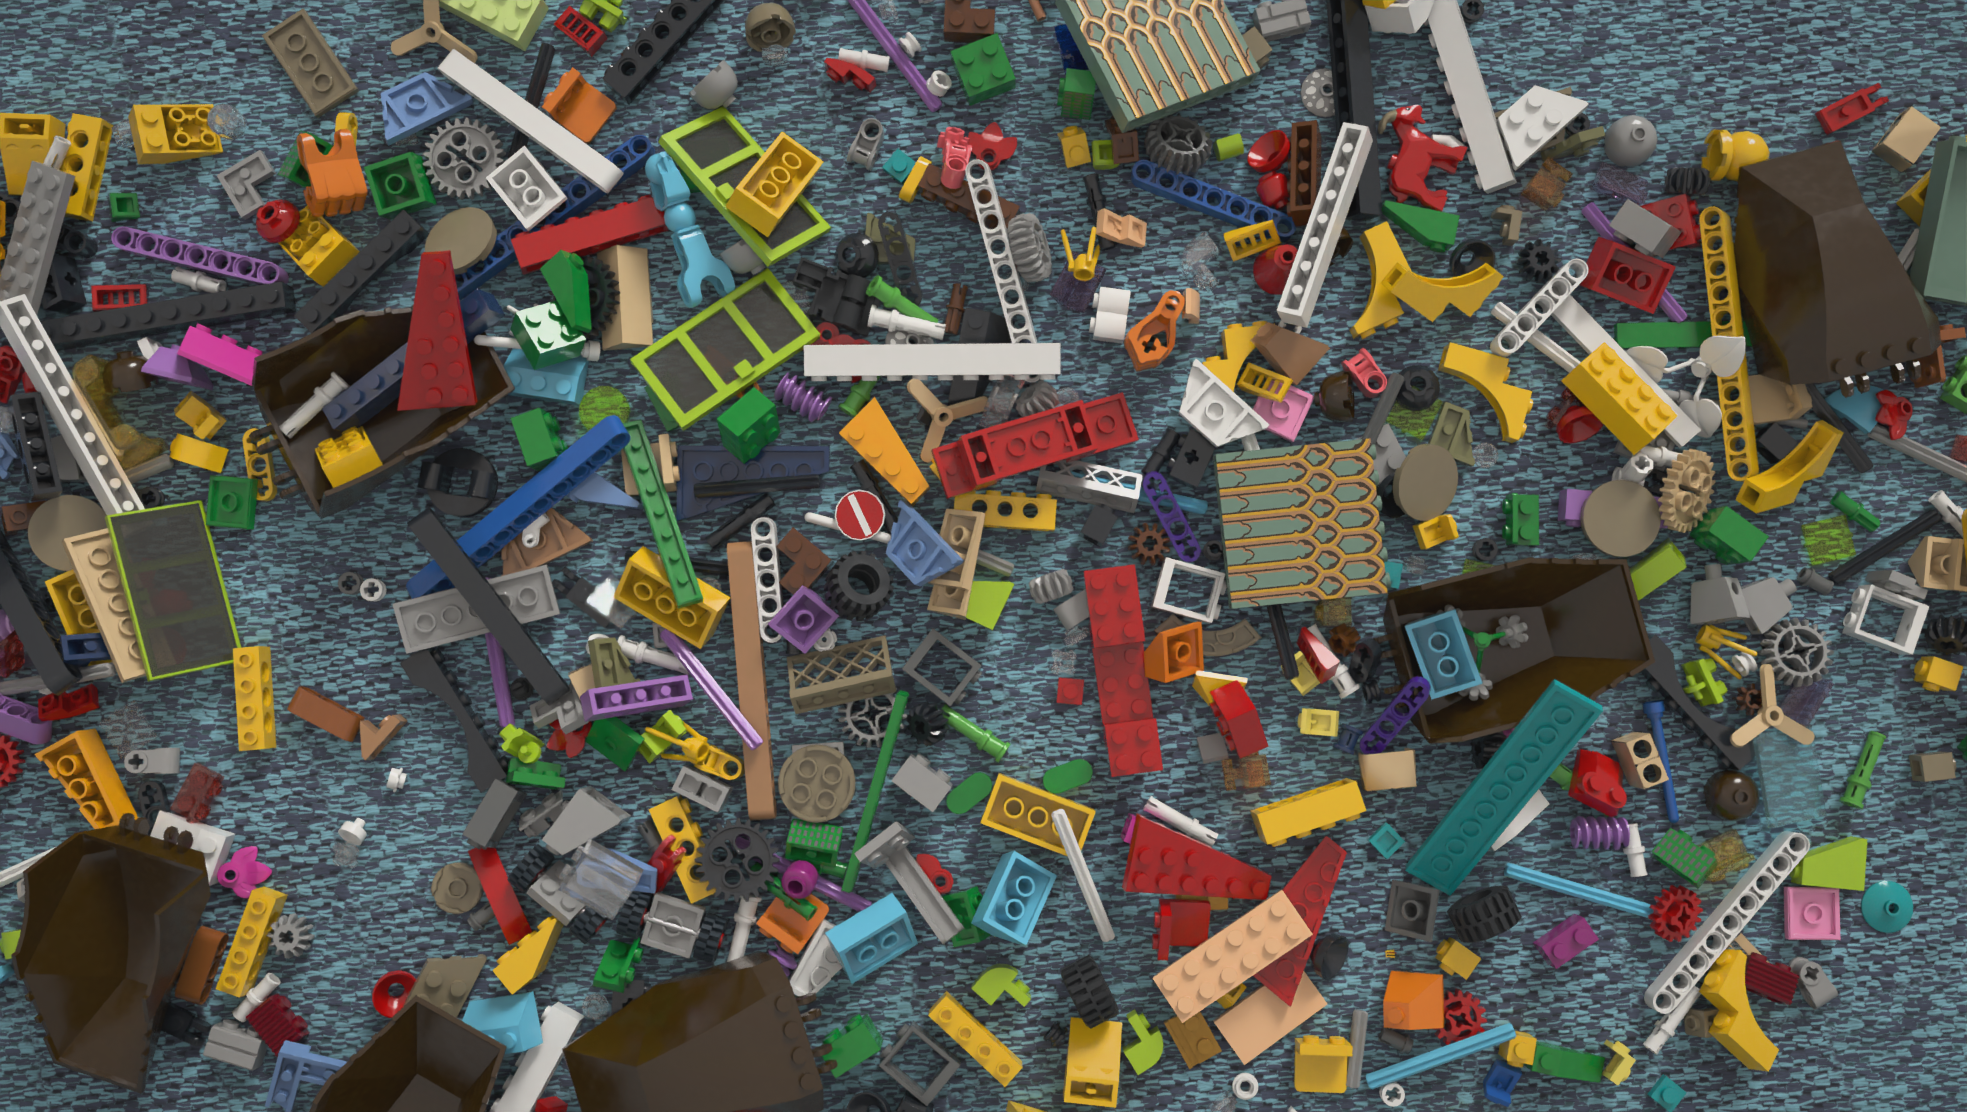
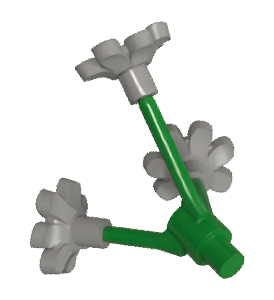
[1436,605,1528,700]

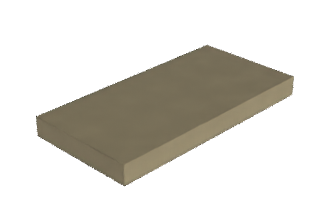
[262,8,359,118]

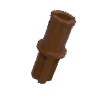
[944,283,968,335]

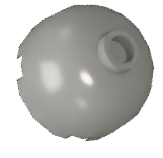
[688,60,738,109]
[1604,115,1658,167]
[719,230,770,275]

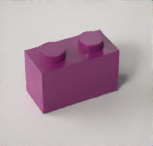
[1533,914,1599,969]

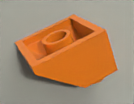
[1144,621,1204,683]
[1383,970,1444,1030]

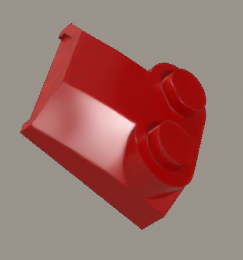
[1568,749,1627,817]

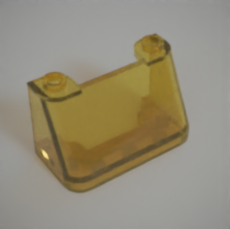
[72,354,169,470]

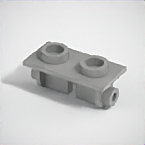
[519,790,569,838]

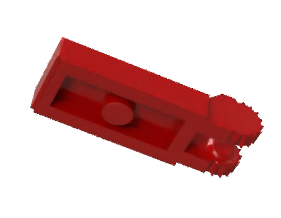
[1815,83,1889,135]
[647,834,687,896]

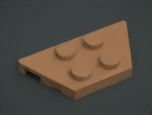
[501,507,593,576]

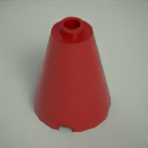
[1253,244,1298,295]

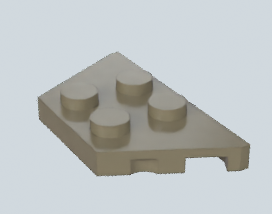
[403,954,487,1018]

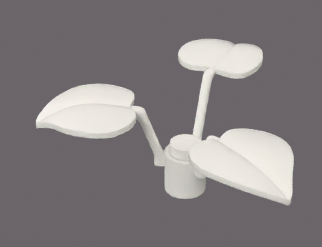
[1625,336,1746,438]

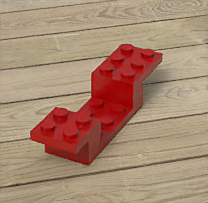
[931,392,1139,499]
[1083,564,1163,777]

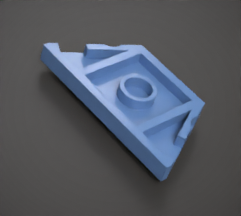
[381,72,473,146]
[886,500,964,586]

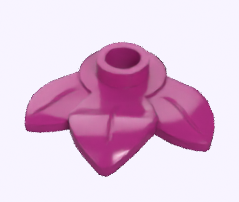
[217,846,272,898]

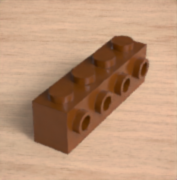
[1287,120,1322,227]
[918,163,1020,234]

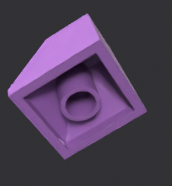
[141,344,214,390]
[768,585,839,654]

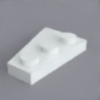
[789,919,842,997]

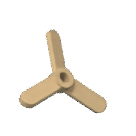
[391,0,478,63]
[907,379,990,463]
[1730,664,1815,747]

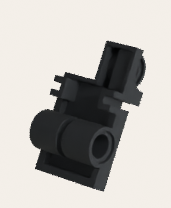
[793,257,880,337]

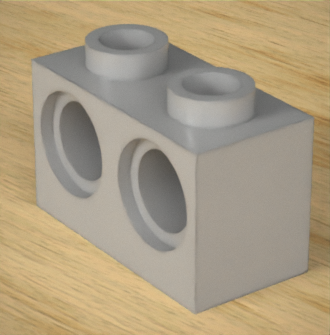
[671,765,734,812]

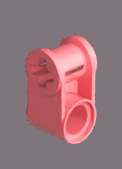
[941,140,972,189]
[1341,348,1387,398]

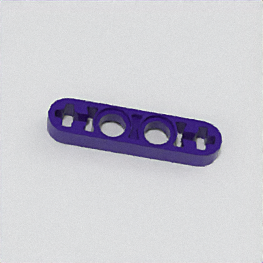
[1142,471,1201,562]
[1360,676,1431,755]

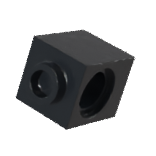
[1755,422,1798,464]

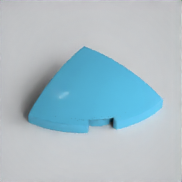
[1825,385,1883,434]

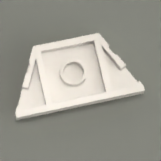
[1496,85,1589,171]
[1179,359,1270,448]

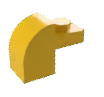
[174,391,227,440]
[169,433,229,473]

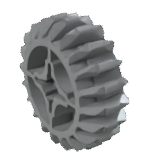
[1007,213,1052,282]
[1758,618,1835,687]
[838,688,907,748]

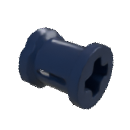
[1333,723,1364,756]

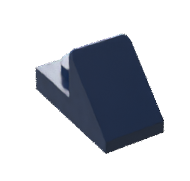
[60,633,112,667]

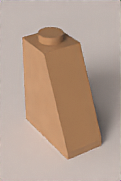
[1250,322,1330,386]

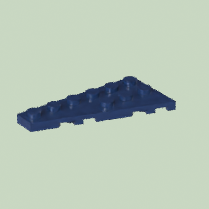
[676,445,830,522]

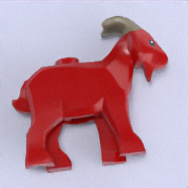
[1377,105,1467,212]

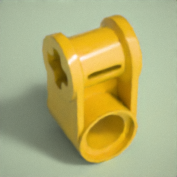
[694,743,745,780]

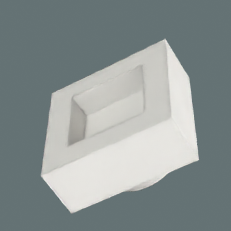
[137,337,163,360]

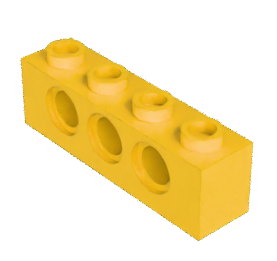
[60,113,114,222]
[954,490,1057,532]
[233,646,276,751]
[649,795,716,904]
[216,886,288,998]
[928,991,1023,1087]

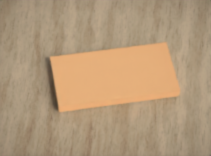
[1213,971,1327,1065]

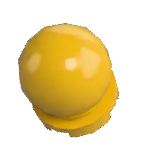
[1701,129,1770,182]

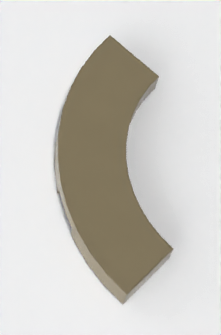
[1154,614,1262,656]

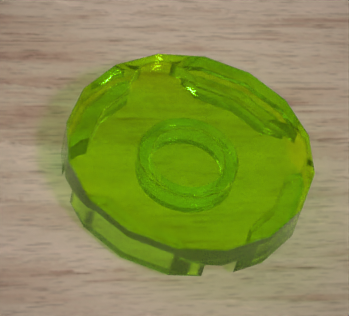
[579,386,630,430]

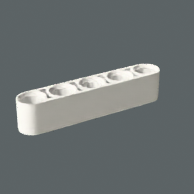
[1490,258,1588,358]
[751,517,784,643]

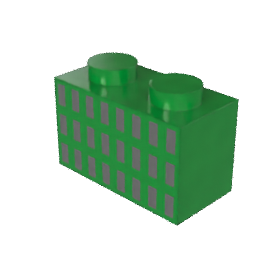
[1057,68,1096,120]
[277,130,333,189]
[785,819,843,867]
[1651,828,1717,889]

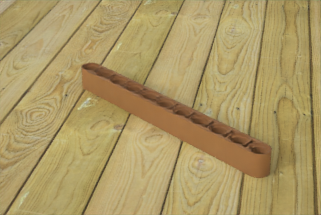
[727,541,777,821]

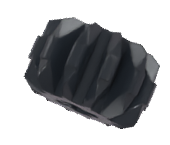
[1664,167,1711,195]
[1516,239,1562,283]
[1924,615,1967,656]
[905,701,949,747]
[1470,731,1507,769]

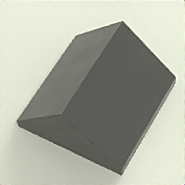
[1385,879,1440,942]

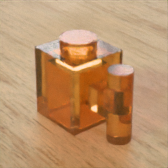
[1521,157,1573,211]
[1221,751,1271,791]

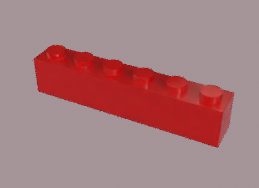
[511,195,668,275]

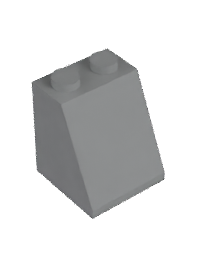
[542,786,631,855]

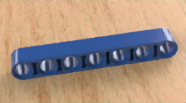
[1130,159,1296,243]

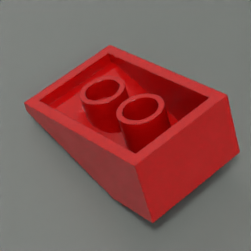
[1579,237,1676,314]

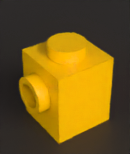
[1914,656,1963,692]
[1435,937,1481,980]
[1498,1031,1537,1067]

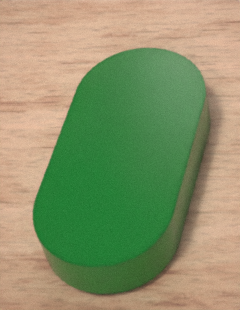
[1043,759,1093,794]
[946,772,992,814]

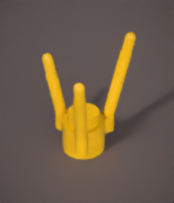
[1061,227,1100,281]
[1695,624,1757,680]
[645,721,709,764]

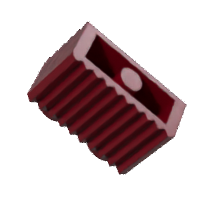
[1745,952,1800,1005]
[246,993,310,1057]

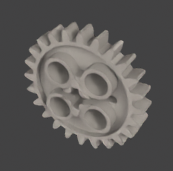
[422,117,506,200]

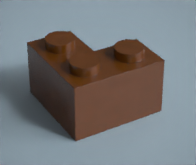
[944,0,995,43]
[776,527,834,595]

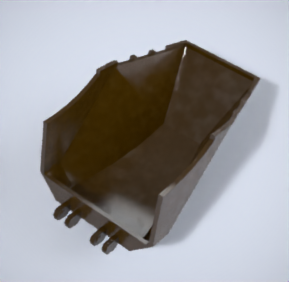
[1733,140,1941,398]
[249,305,515,519]
[1372,557,1655,744]
[11,813,211,1094]
[562,951,838,1112]
[309,995,507,1112]

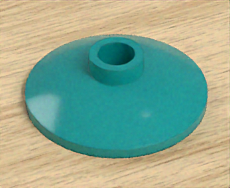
[1861,881,1913,933]

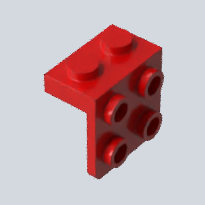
[1641,194,1701,251]
[1152,898,1211,961]

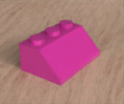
[177,323,263,386]

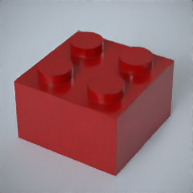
[1209,680,1269,759]

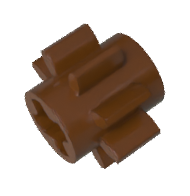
[1328,623,1361,657]
[1732,683,1763,716]

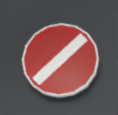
[835,490,885,540]

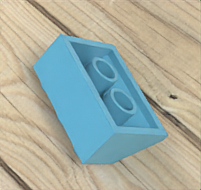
[503,349,589,406]
[1405,609,1482,700]
[971,851,1057,946]
[825,893,918,984]
[462,991,543,1054]

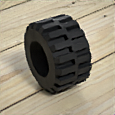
[824,551,894,621]
[1447,886,1522,943]
[1061,955,1119,1029]

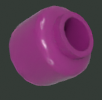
[782,860,818,899]

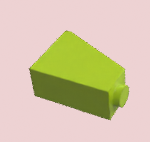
[1629,537,1686,601]
[966,581,1014,631]
[1789,836,1868,891]

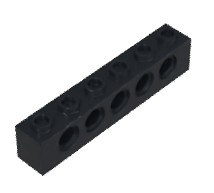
[602,0,724,105]

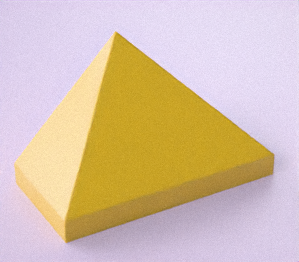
[1192,671,1247,705]

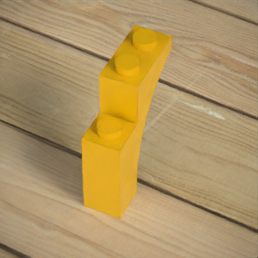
[1349,221,1412,340]
[1381,262,1504,322]
[1202,321,1275,392]
[1438,342,1533,443]
[1736,420,1843,513]
[1699,949,1779,1072]

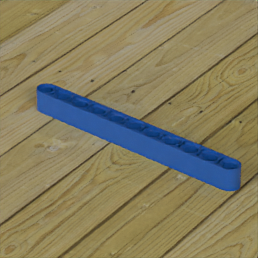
[455,135,655,301]
[406,415,631,599]

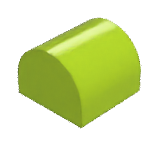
[1212,133,1244,162]
[1091,140,1119,170]

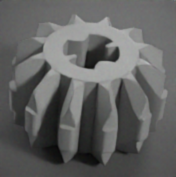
[1016,380,1059,417]
[1029,569,1074,604]
[267,913,315,959]

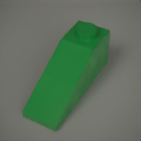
[1382,200,1460,253]
[540,250,592,333]
[1524,1041,1605,1083]

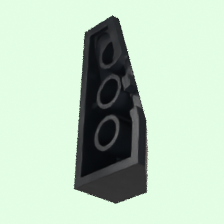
[947,307,1015,415]

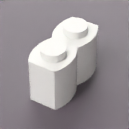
[1089,287,1130,344]

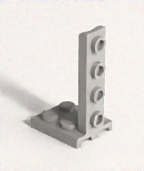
[854,822,964,944]

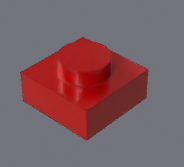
[1056,677,1084,705]

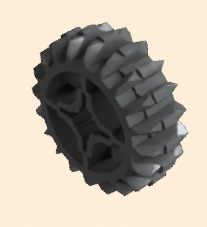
[1144,113,1212,175]

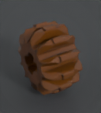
[1127,523,1171,566]

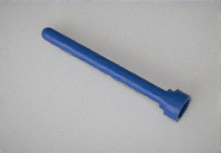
[1642,700,1679,823]

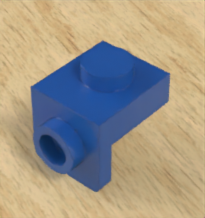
[1483,1059,1522,1107]

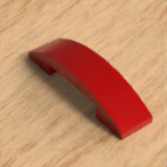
[468,847,533,945]

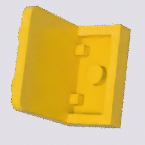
[1294,1035,1353,1093]

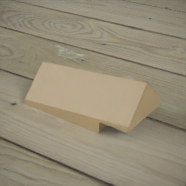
[597,245,653,351]
[927,509,985,620]
[1908,536,1967,592]

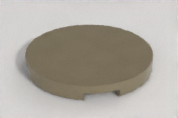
[425,207,497,275]
[1393,444,1458,521]
[1580,480,1661,557]
[28,495,107,571]
[778,744,856,823]

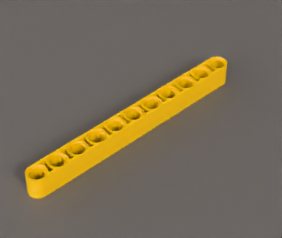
[1699,206,1759,482]

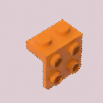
[542,67,617,144]
[756,893,829,954]

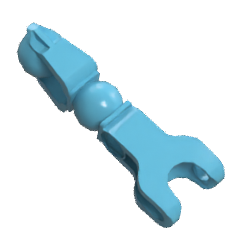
[645,151,735,308]

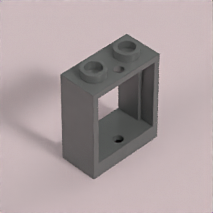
[902,628,982,706]
[462,779,527,850]
[879,1020,961,1106]

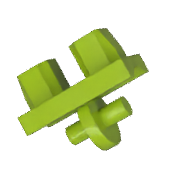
[579,0,627,33]
[1681,658,1728,707]
[499,723,545,764]

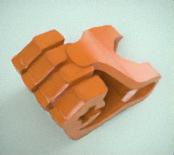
[296,128,367,217]
[1124,290,1185,372]

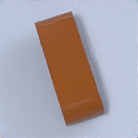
[287,686,365,742]
[175,926,229,1005]

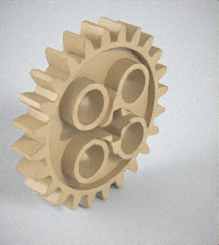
[1658,449,1716,533]

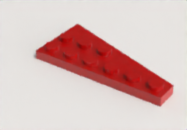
[397,250,477,411]
[1122,813,1272,900]
[1253,836,1347,1007]

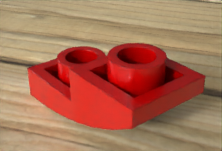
[824,58,877,93]
[0,345,25,404]
[38,683,99,721]

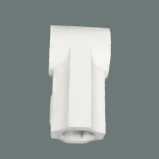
[1612,453,1653,486]

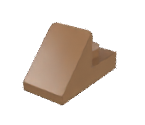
[360,714,408,760]

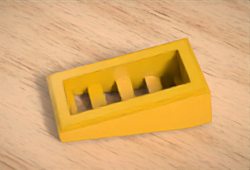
[1223,220,1281,262]
[1237,362,1293,403]

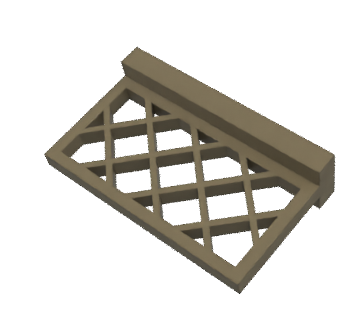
[787,635,896,714]

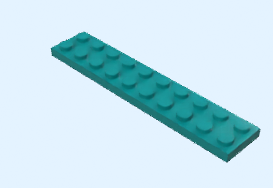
[1405,679,1603,896]

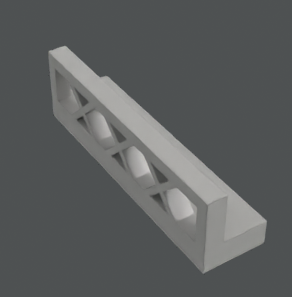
[1035,460,1143,513]

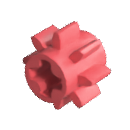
[937,127,969,154]

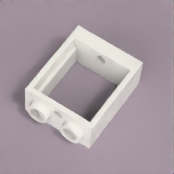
[1151,557,1227,624]
[1842,584,1929,655]

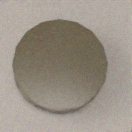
[431,862,484,914]

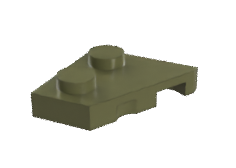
[1540,126,1606,162]
[1428,401,1475,467]
[588,637,640,688]

